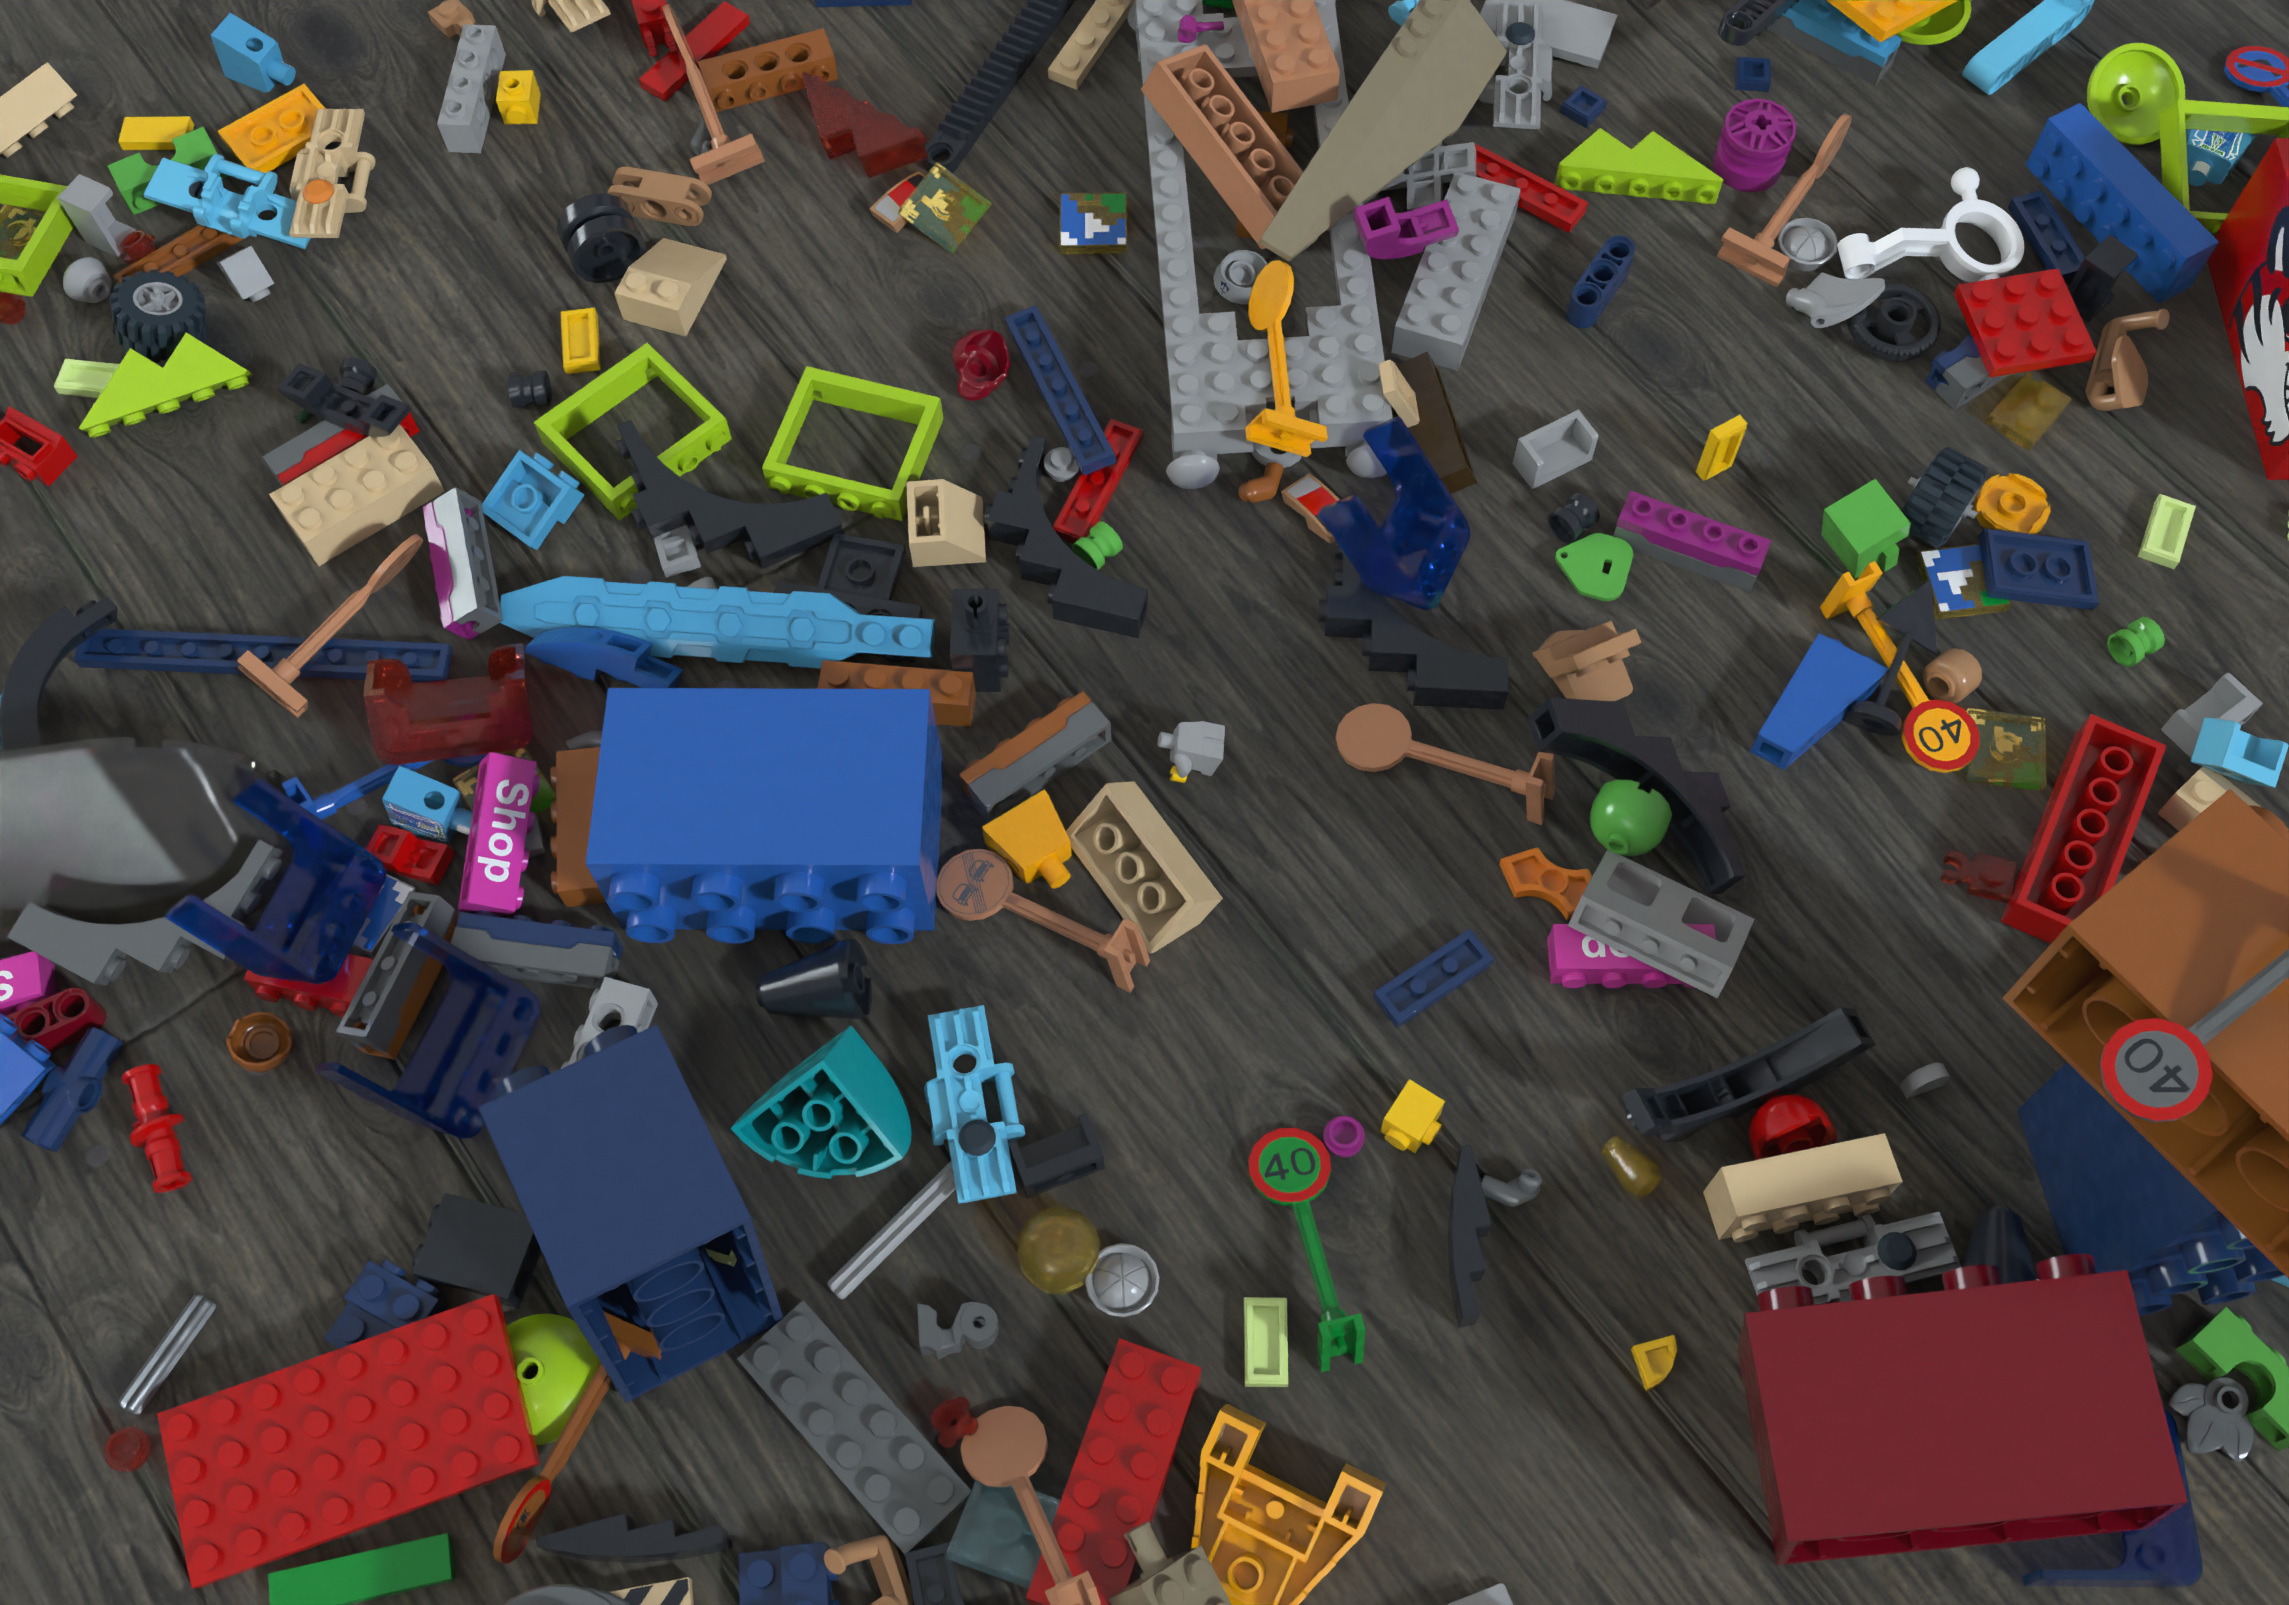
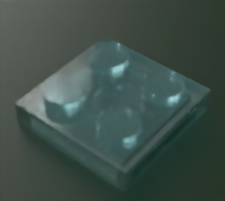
[946,1481,1061,1589]

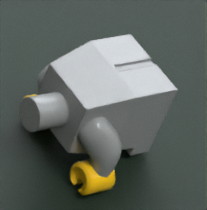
[1157,721,1225,783]

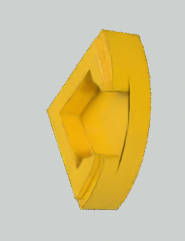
[1631,1335,1677,1391]

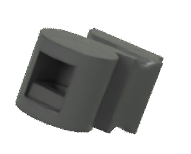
[917,1302,999,1360]

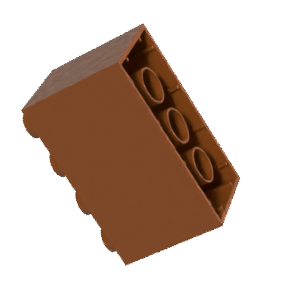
[2003,789,2289,1279]

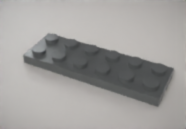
[737,1300,974,1555]

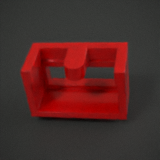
[0,406,78,487]

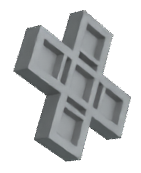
[1381,142,1476,211]

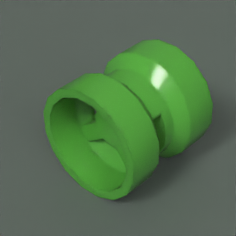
[1072,521,1123,570]
[2107,617,2165,667]

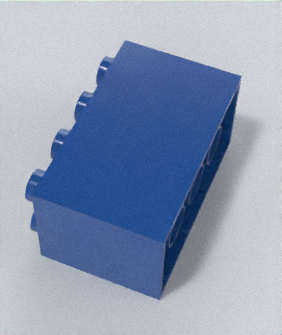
[586,688,944,944]

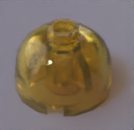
[1017,1206,1101,1295]

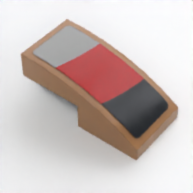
[870,171,928,233]
[1281,473,1358,544]

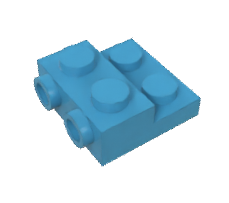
[482,450,584,550]

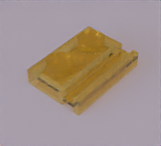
[1985,371,2072,451]

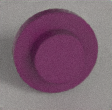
[1323,1116,1365,1157]

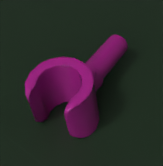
[1178,15,1224,43]

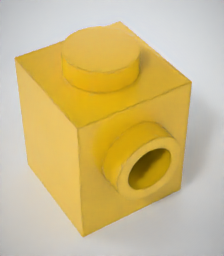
[496,70,541,124]
[1380,1079,1445,1153]

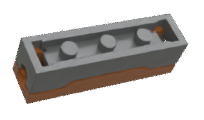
[959,691,1112,823]
[336,891,459,1060]

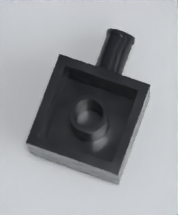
[950,589,1010,692]

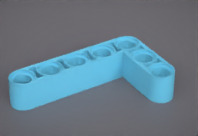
[1962,0,2095,95]

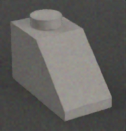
[217,246,275,303]

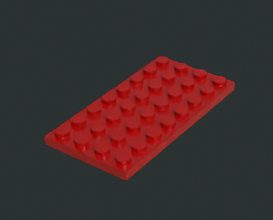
[157,1294,541,1588]

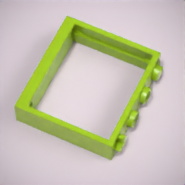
[2159,99,2289,236]
[0,175,75,297]
[534,343,732,521]
[762,366,944,521]

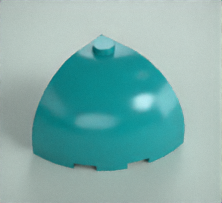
[730,1025,911,1179]

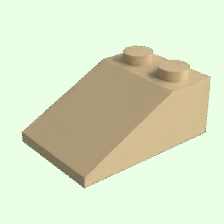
[614,238,727,337]

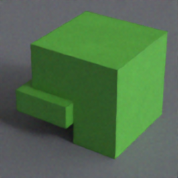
[1821,479,1911,578]

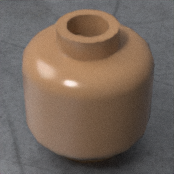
[1923,648,1982,703]

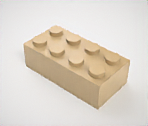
[269,424,445,566]
[1703,1133,1903,1242]

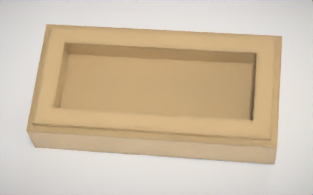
[1378,359,1420,428]

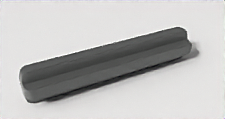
[118,1294,216,1415]

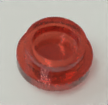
[0,292,26,324]
[104,1427,151,1473]

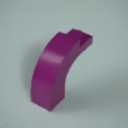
[1353,197,1459,259]

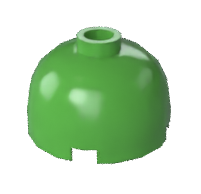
[1589,780,1672,856]

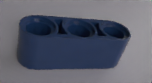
[1567,235,1636,328]

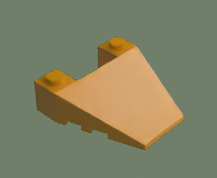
[1191,1403,1386,1605]

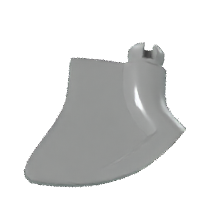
[1786,272,1885,328]

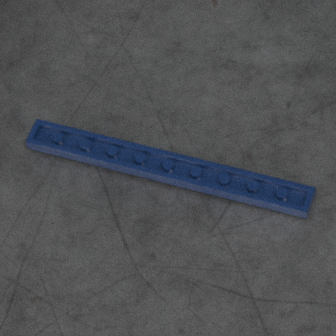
[73,629,454,684]

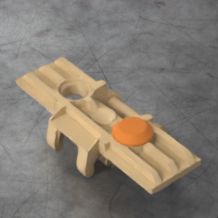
[289,109,376,238]

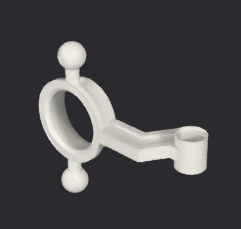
[1837,167,2024,283]

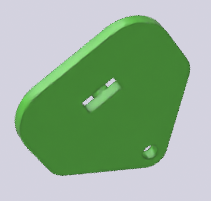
[1555,533,1633,601]

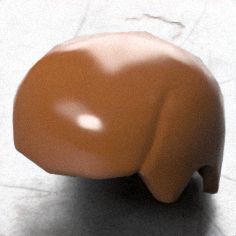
[226,1012,293,1073]

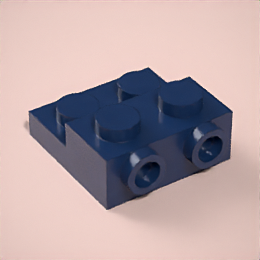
[323,1259,448,1349]
[739,1542,840,1605]

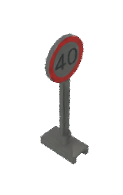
[2099,948,2289,1123]

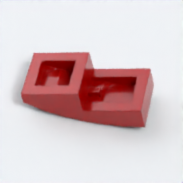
[361,824,456,886]

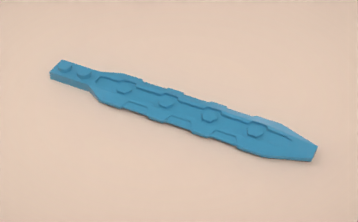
[500,576,935,669]

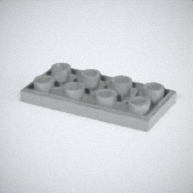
[1480,0,1618,69]

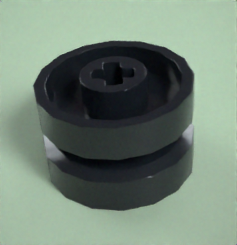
[557,193,646,283]

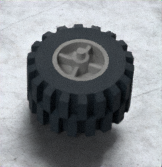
[110,270,207,363]
[1902,446,1988,549]

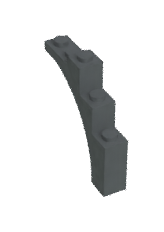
[7,839,283,985]

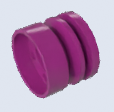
[1713,98,1796,193]

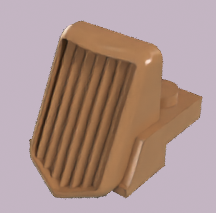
[1532,621,1641,701]

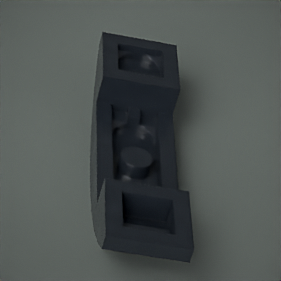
[277,363,412,437]

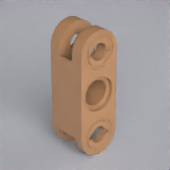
[607,167,712,226]

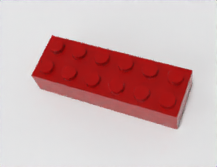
[2001,714,2167,944]
[1026,1338,1202,1605]

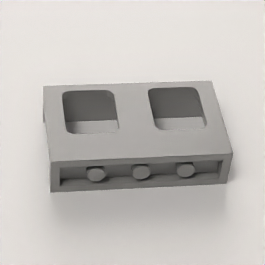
[1568,849,1755,999]

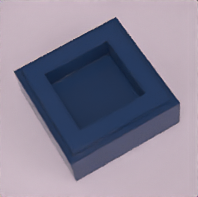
[1735,57,1771,92]
[1560,85,1607,128]

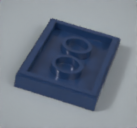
[1978,528,2099,610]

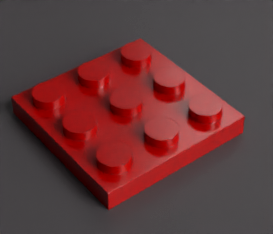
[1954,268,2097,377]

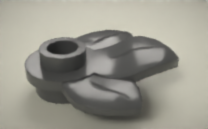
[2168,1377,2254,1462]

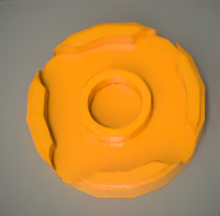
[1974,473,2051,534]

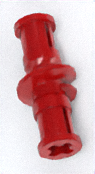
[122,1064,192,1193]

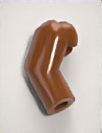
[1238,462,1284,503]

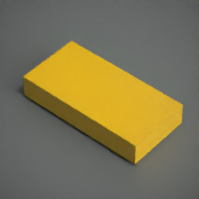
[118,116,194,150]
[561,307,601,374]
[1696,415,1748,481]

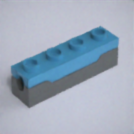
[1768,0,1902,86]

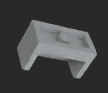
[57,174,138,257]
[1512,409,1598,489]
[2161,673,2263,759]

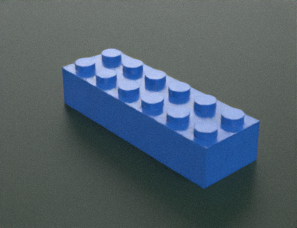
[2025,103,2219,304]

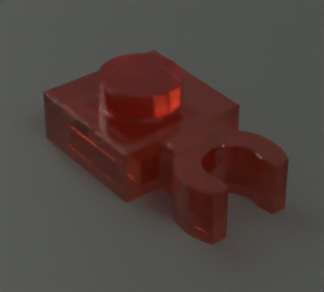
[1940,851,2017,903]

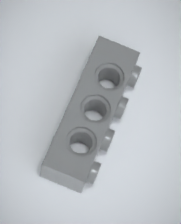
[437,24,506,153]
[561,977,658,1069]

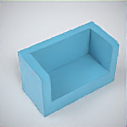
[2191,718,2289,788]

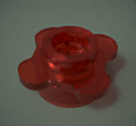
[120,230,156,263]
[930,1397,979,1448]

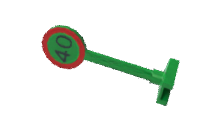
[1248,1128,1366,1372]

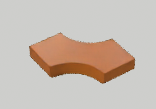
[1499,847,1592,920]

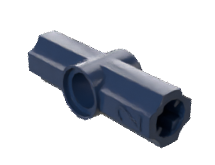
[21,1027,124,1153]

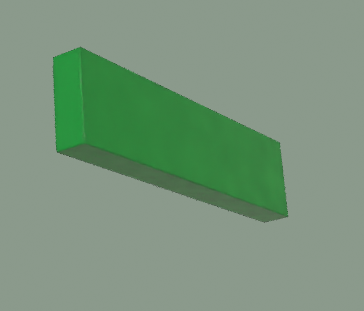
[268,1533,456,1605]

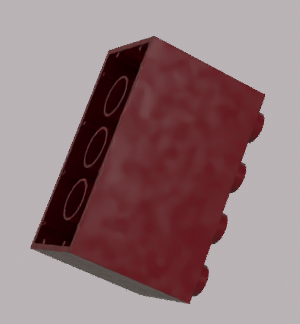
[1737,1254,2188,1565]

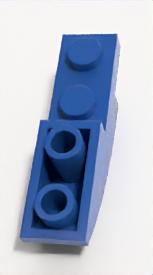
[524,627,683,688]

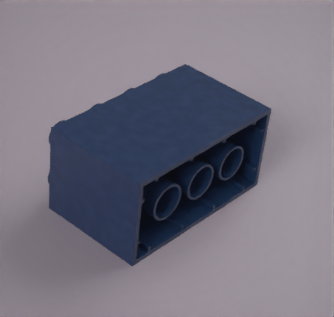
[478,1025,783,1403]
[2017,1062,2284,1316]

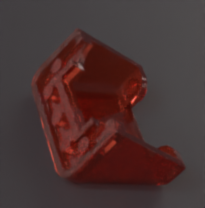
[363,643,533,765]

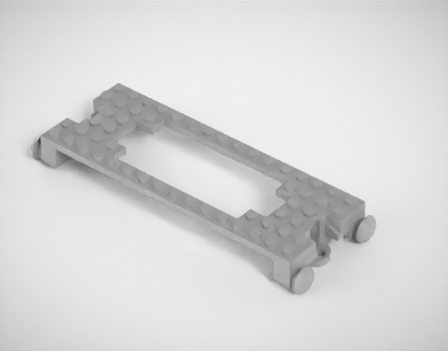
[1127,0,1400,489]

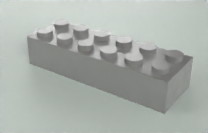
[1391,171,1521,371]

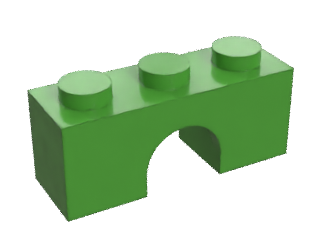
[107,127,229,215]
[2175,1307,2289,1451]

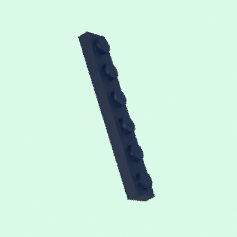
[1004,305,1116,476]

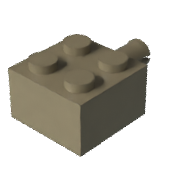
[1109,1521,1232,1605]

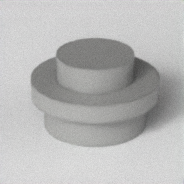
[1044,447,1079,482]

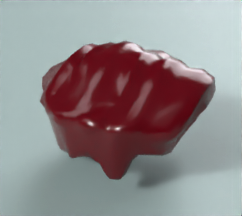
[952,329,1011,401]

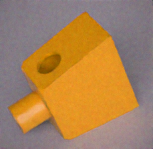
[982,789,1072,889]

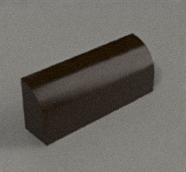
[1391,352,1478,497]

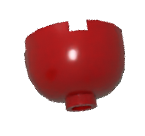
[1748,1094,1837,1160]

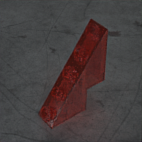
[802,72,928,178]

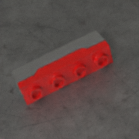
[262,383,420,487]

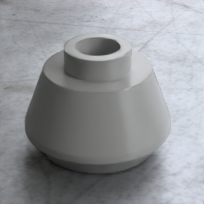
[63,257,112,303]

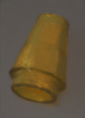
[1601,1136,1662,1199]

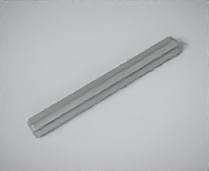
[828,1161,956,1299]

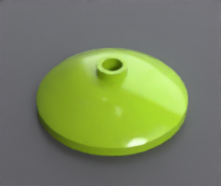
[1895,0,1971,45]
[2087,43,2185,146]
[507,1314,601,1445]

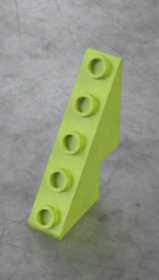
[1554,128,1724,204]
[79,333,253,438]

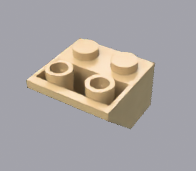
[907,479,986,567]

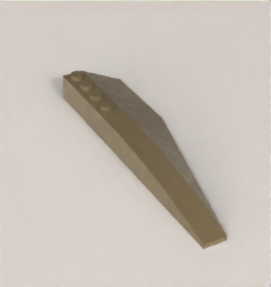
[1259,0,1507,261]

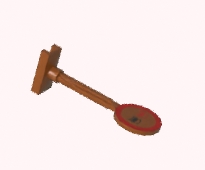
[493,1311,662,1564]

